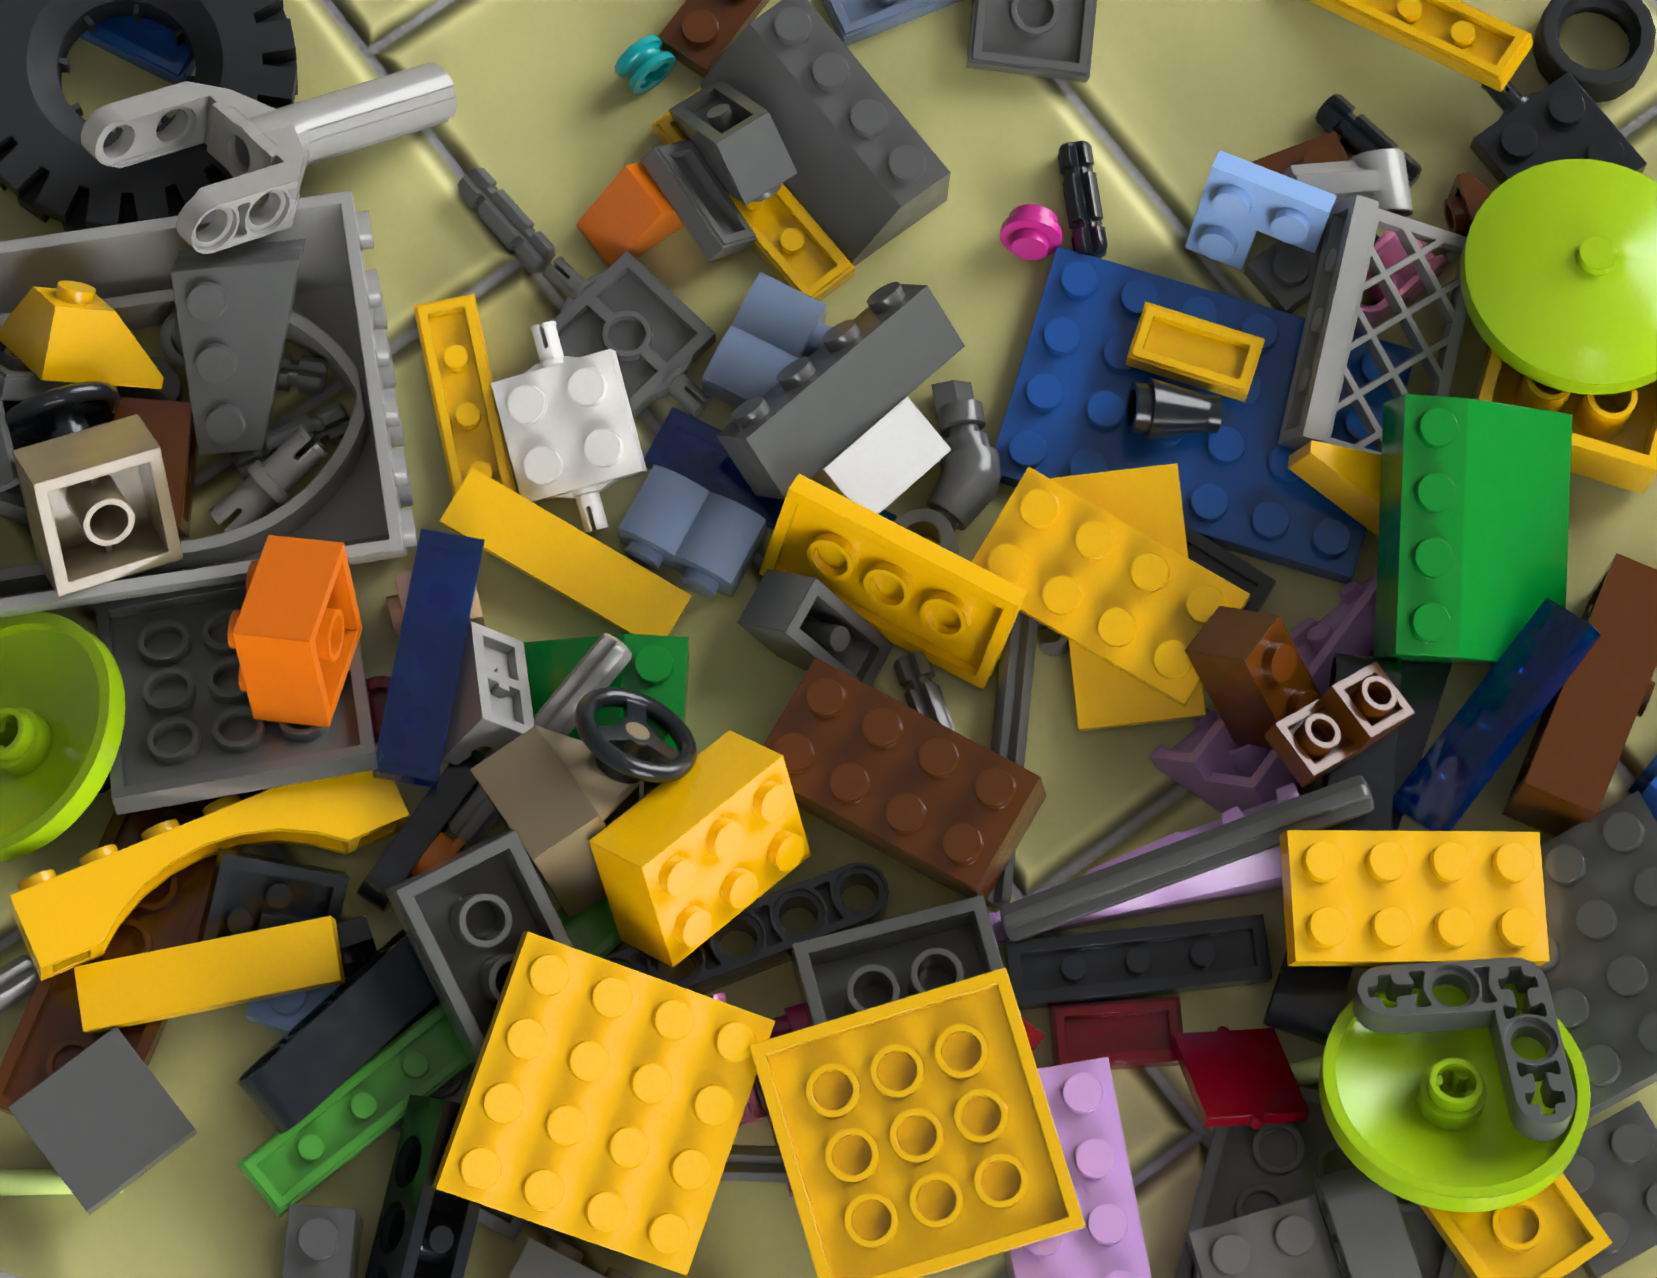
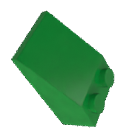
[490,634,690,763]

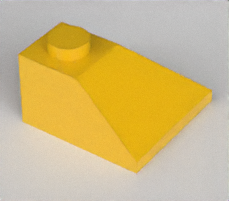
[0,280,164,389]

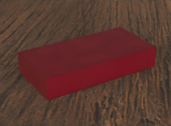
[1049,997,1183,1070]

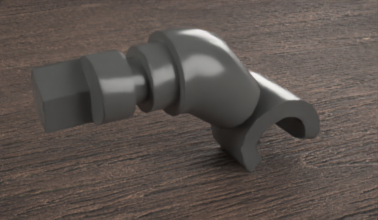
[894,380,1001,555]

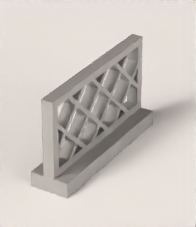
[1278,194,1467,455]

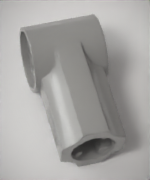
[1285,149,1413,217]

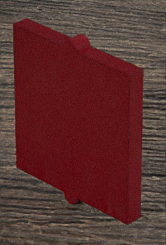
[1170,1026,1309,1129]

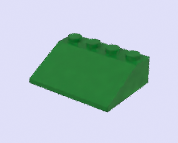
[1374,394,1572,670]

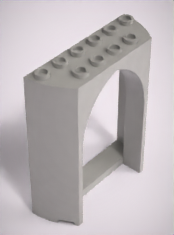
[0,190,418,618]

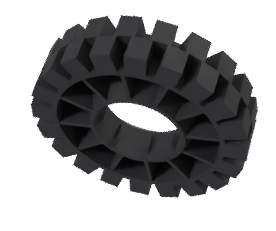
[0,0,298,232]

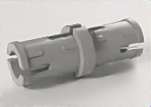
[209,424,329,532]

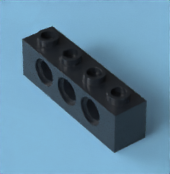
[365,1094,481,1278]

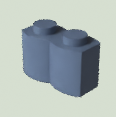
[702,272,832,408]
[618,464,767,598]

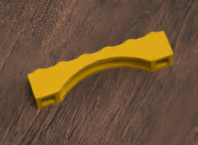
[9,745,409,981]

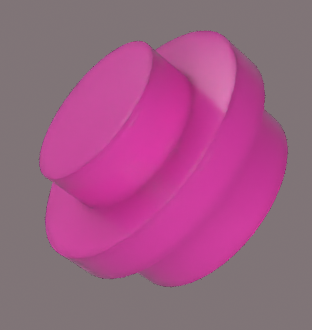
[1000,204,1063,260]

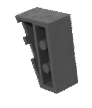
[171,239,306,456]

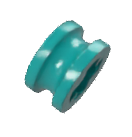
[614,34,676,95]

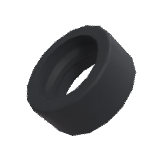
[1533,0,1656,103]

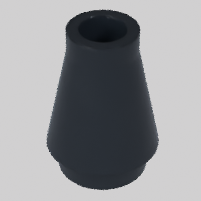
[1125,377,1223,440]

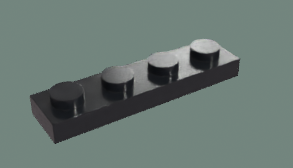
[1004,914,1272,1010]

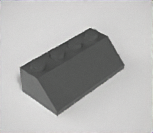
[700,0,950,266]

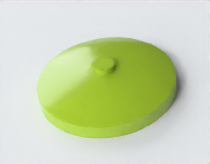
[1460,159,1657,395]
[0,612,126,862]
[1319,984,1591,1212]

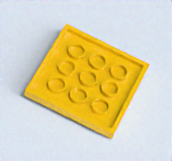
[432,931,775,1276]
[749,967,1086,1278]

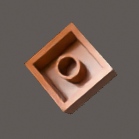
[227,535,363,728]

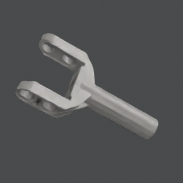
[80,62,457,254]

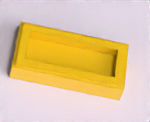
[1125,301,1265,402]

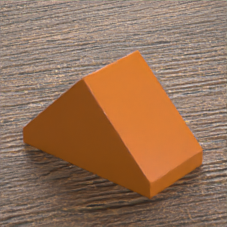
[577,162,685,268]

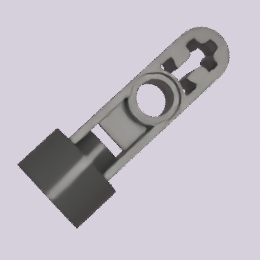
[1314,1166,1422,1278]

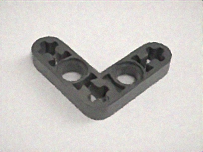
[1353,957,1575,1141]

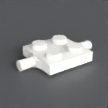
[491,321,647,534]

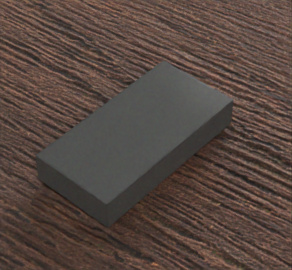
[641,139,757,261]

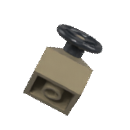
[5,381,183,597]
[470,687,697,920]

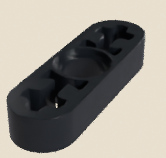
[357,749,485,913]

